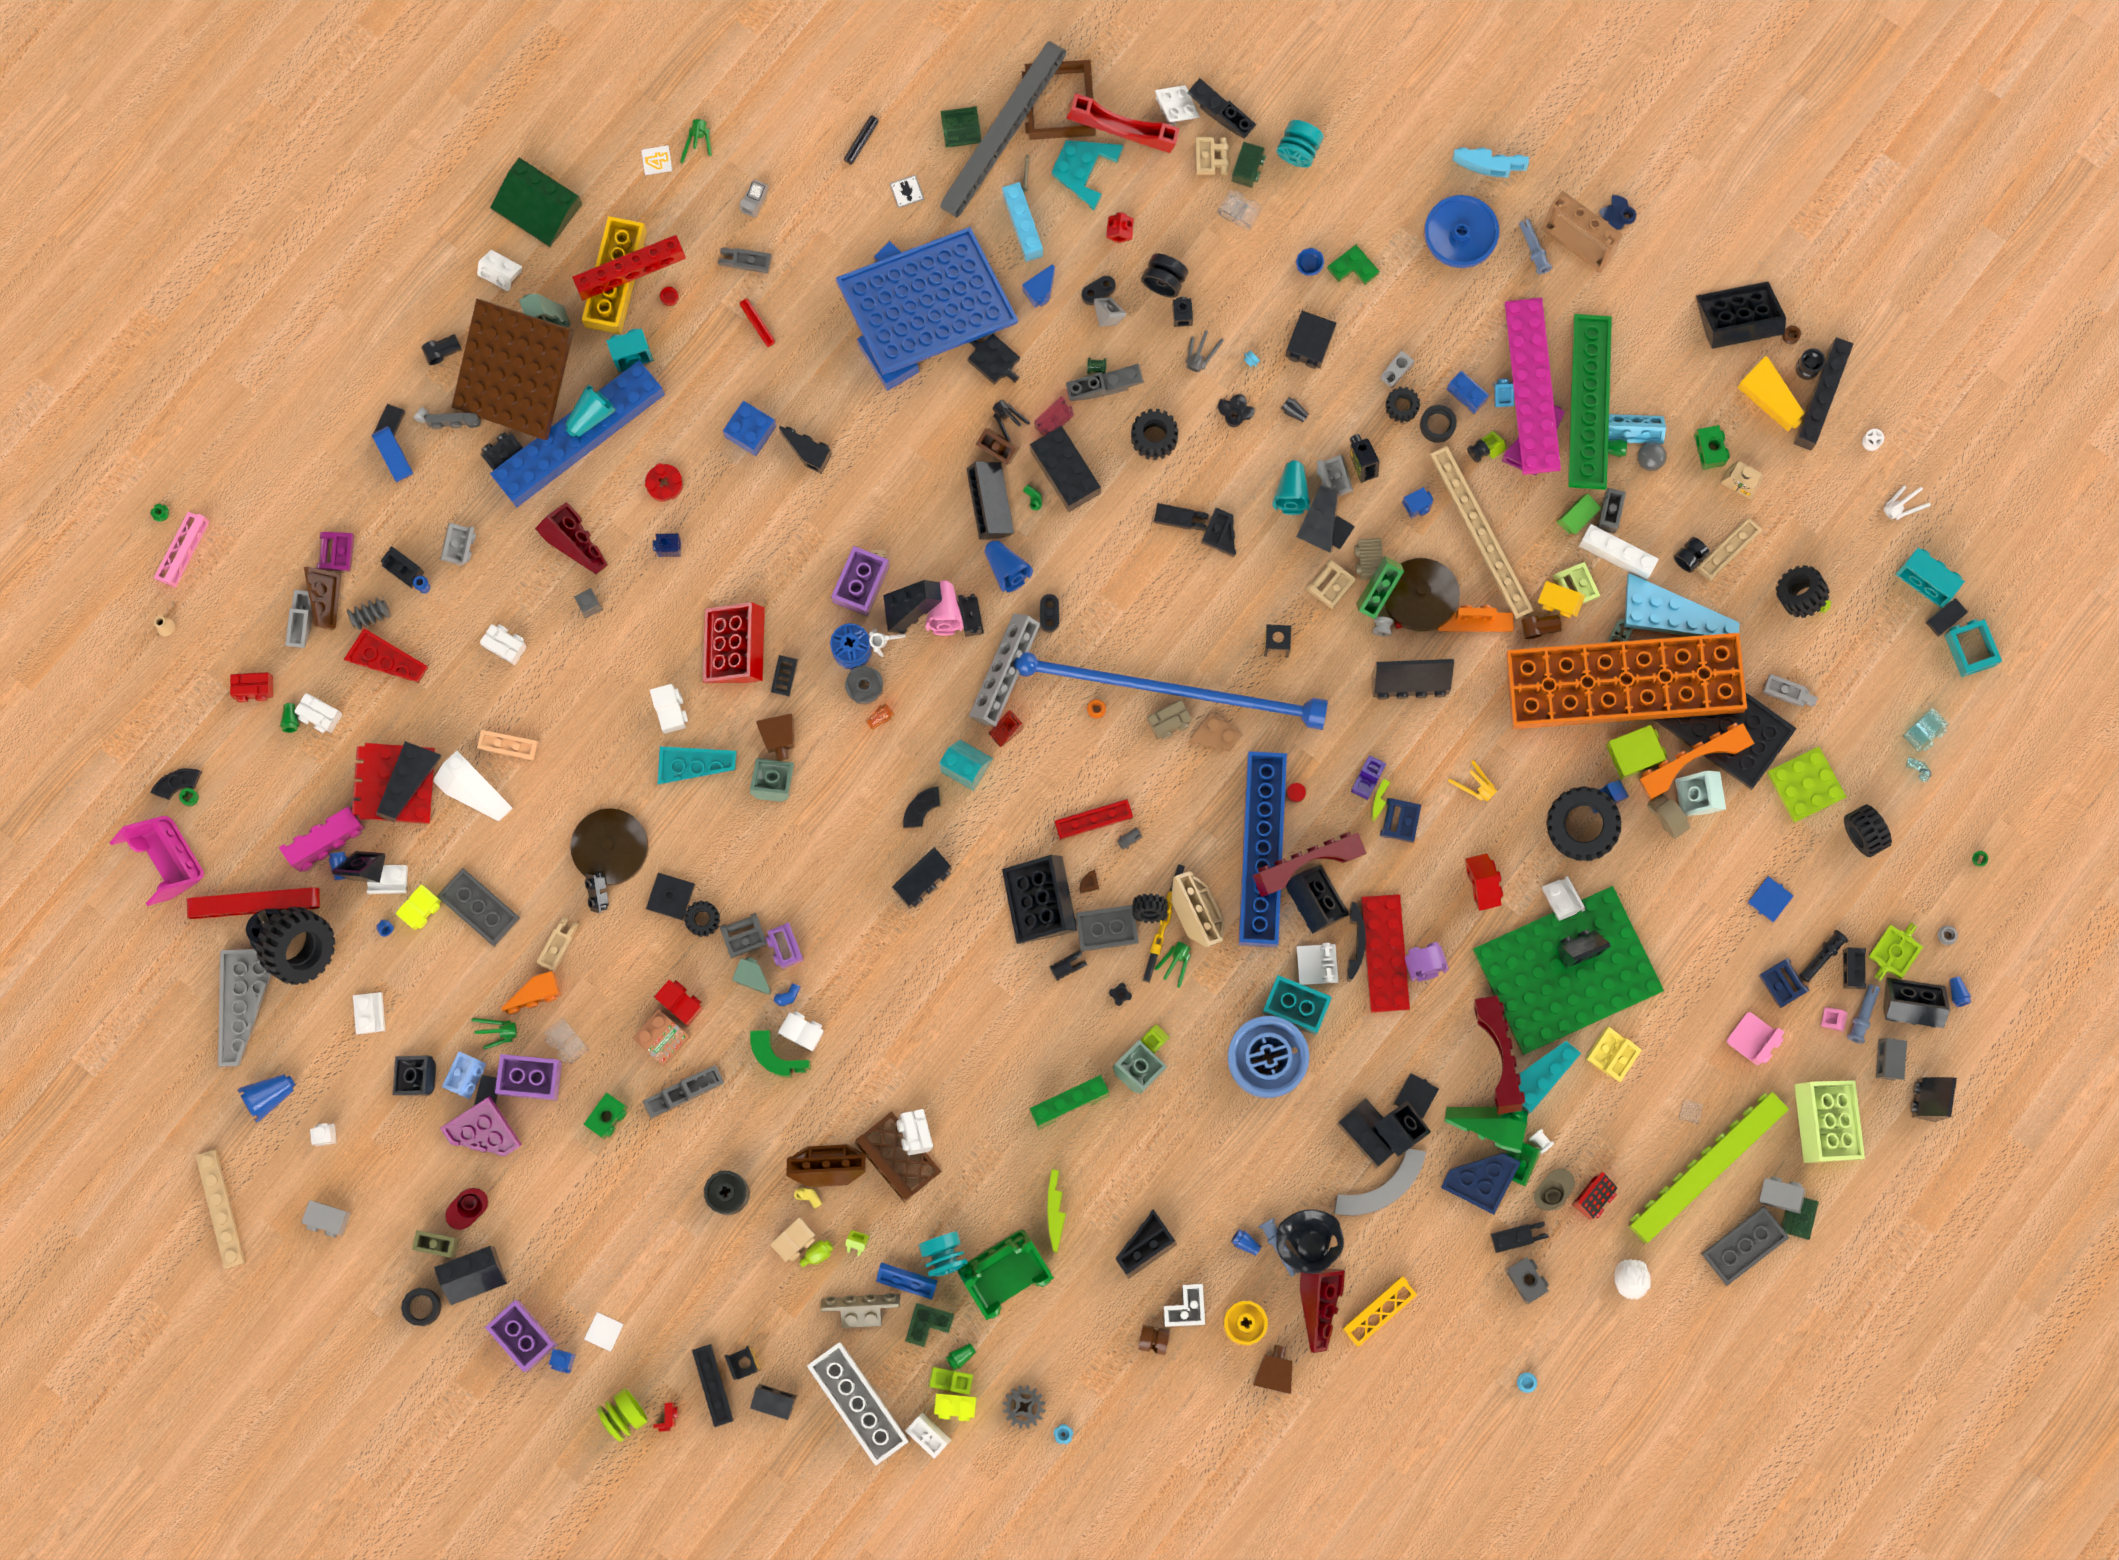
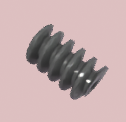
[347,596,391,630]

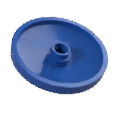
[1424,195,1499,268]

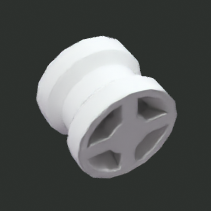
[1862,429,1884,451]

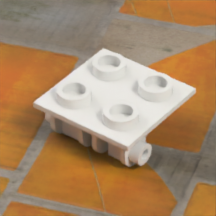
[1155,85,1200,126]
[1297,943,1338,985]

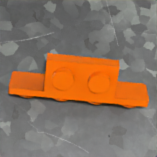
[1437,605,1514,632]

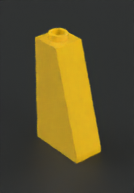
[1737,356,1804,432]

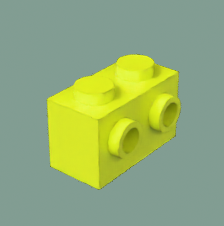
[934,1394,977,1421]

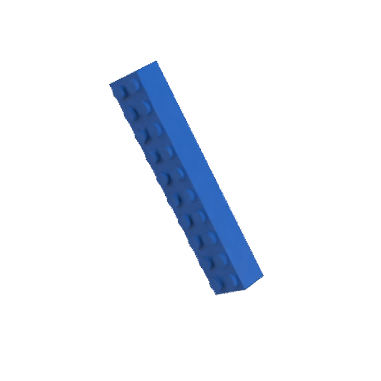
[490,360,665,508]
[1238,751,1287,948]

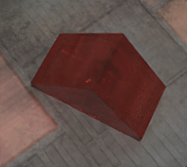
[988,710,1023,748]

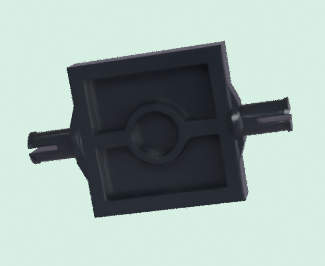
[967,334,1020,385]

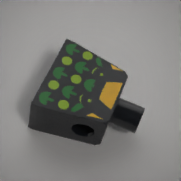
[1349,434,1379,483]

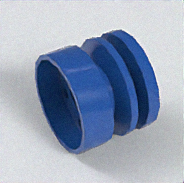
[830,623,872,670]

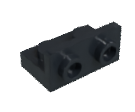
[480,432,523,471]

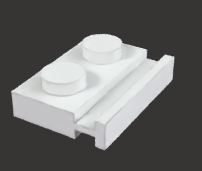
[367,865,408,894]
[1542,876,1585,921]
[353,992,386,1035]

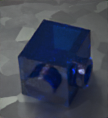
[653,533,681,557]

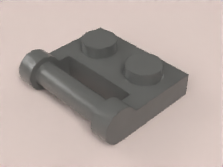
[719,913,768,959]

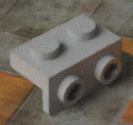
[1316,455,1353,496]
[440,523,476,566]

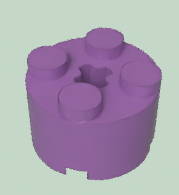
[1405,942,1449,982]

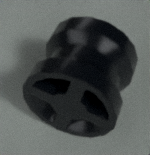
[1467,439,1490,463]

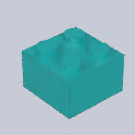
[606,328,654,373]

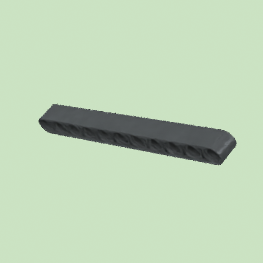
[940,41,1066,218]

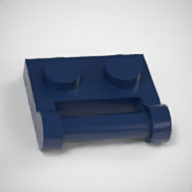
[1380,798,1421,843]
[1759,958,1810,1008]

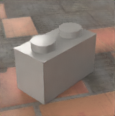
[1759,1176,1806,1214]
[301,1200,351,1238]

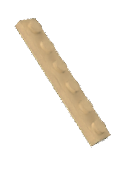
[196,1150,245,1269]

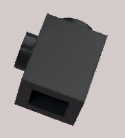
[1172,297,1193,327]

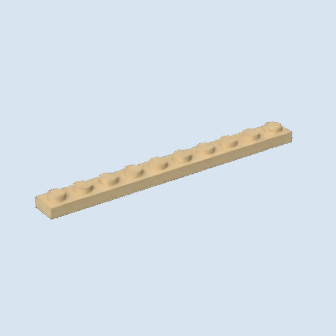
[1430,446,1534,620]

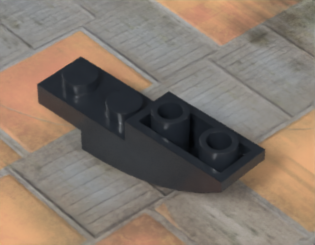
[1187,78,1257,139]

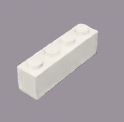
[1579,524,1659,581]

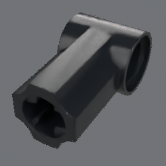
[421,334,462,365]

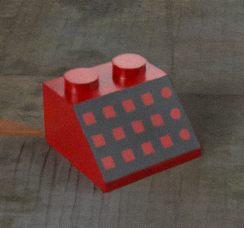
[1572,1172,1618,1220]

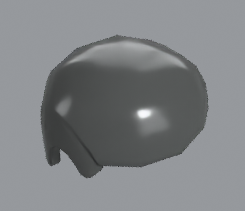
[1637,443,1667,471]

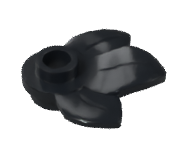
[1218,394,1255,427]

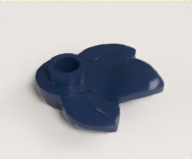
[1599,195,1637,230]

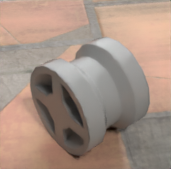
[1372,617,1393,637]

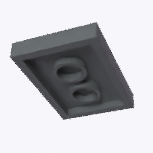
[1076,905,1139,952]

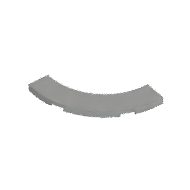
[1334,1148,1426,1216]

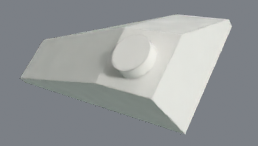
[433,751,513,821]

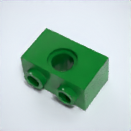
[1694,425,1730,470]
[583,1092,628,1139]

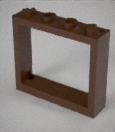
[1022,60,1096,140]

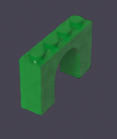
[1029,1075,1109,1130]

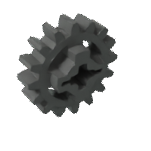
[1003,1385,1046,1429]

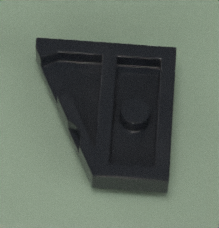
[1201,507,1236,557]

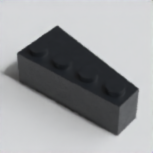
[376,741,442,823]

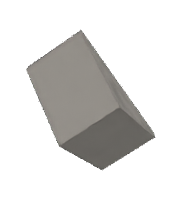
[1094,297,1126,327]

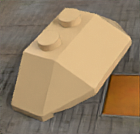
[1171,871,1225,947]

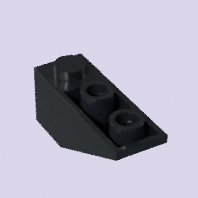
[779,426,832,474]

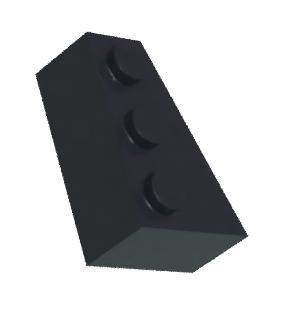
[1296,484,1339,553]
[883,580,942,634]

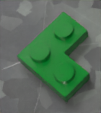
[1327,244,1380,285]

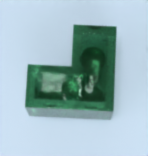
[905,1303,955,1347]

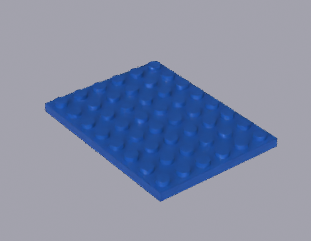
[836,227,1018,376]

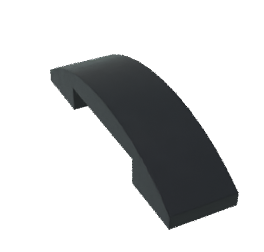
[1347,902,1366,982]

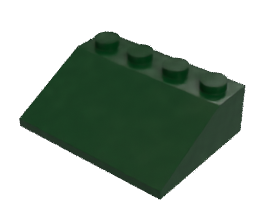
[490,157,582,247]

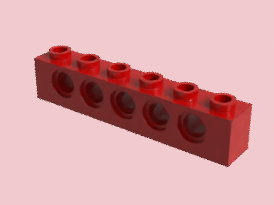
[572,235,686,301]

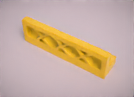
[1342,1276,1417,1347]

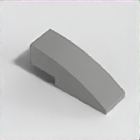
[285,590,313,648]

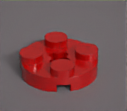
[645,463,683,502]

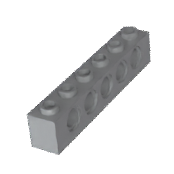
[969,613,1040,727]

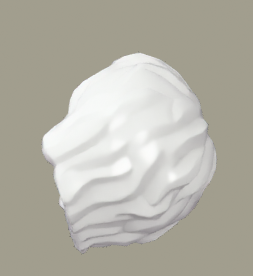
[1614,1259,1651,1300]

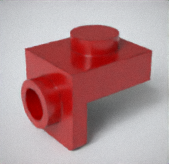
[653,1402,679,1432]

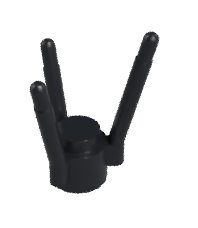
[992,400,1030,442]

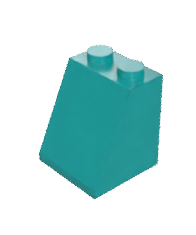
[939,739,993,791]

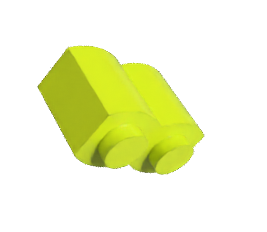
[396,884,441,930]

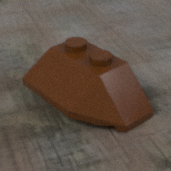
[786,1144,866,1187]

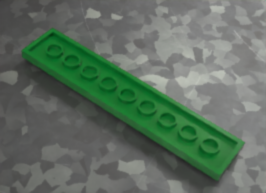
[1568,314,1612,490]

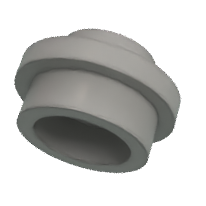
[1937,926,1958,945]

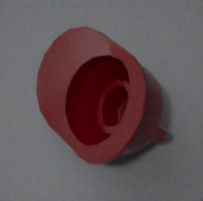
[445,1188,489,1230]

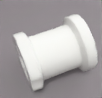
[1528,1129,1555,1155]

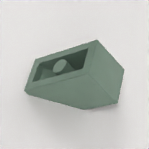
[732,957,772,996]

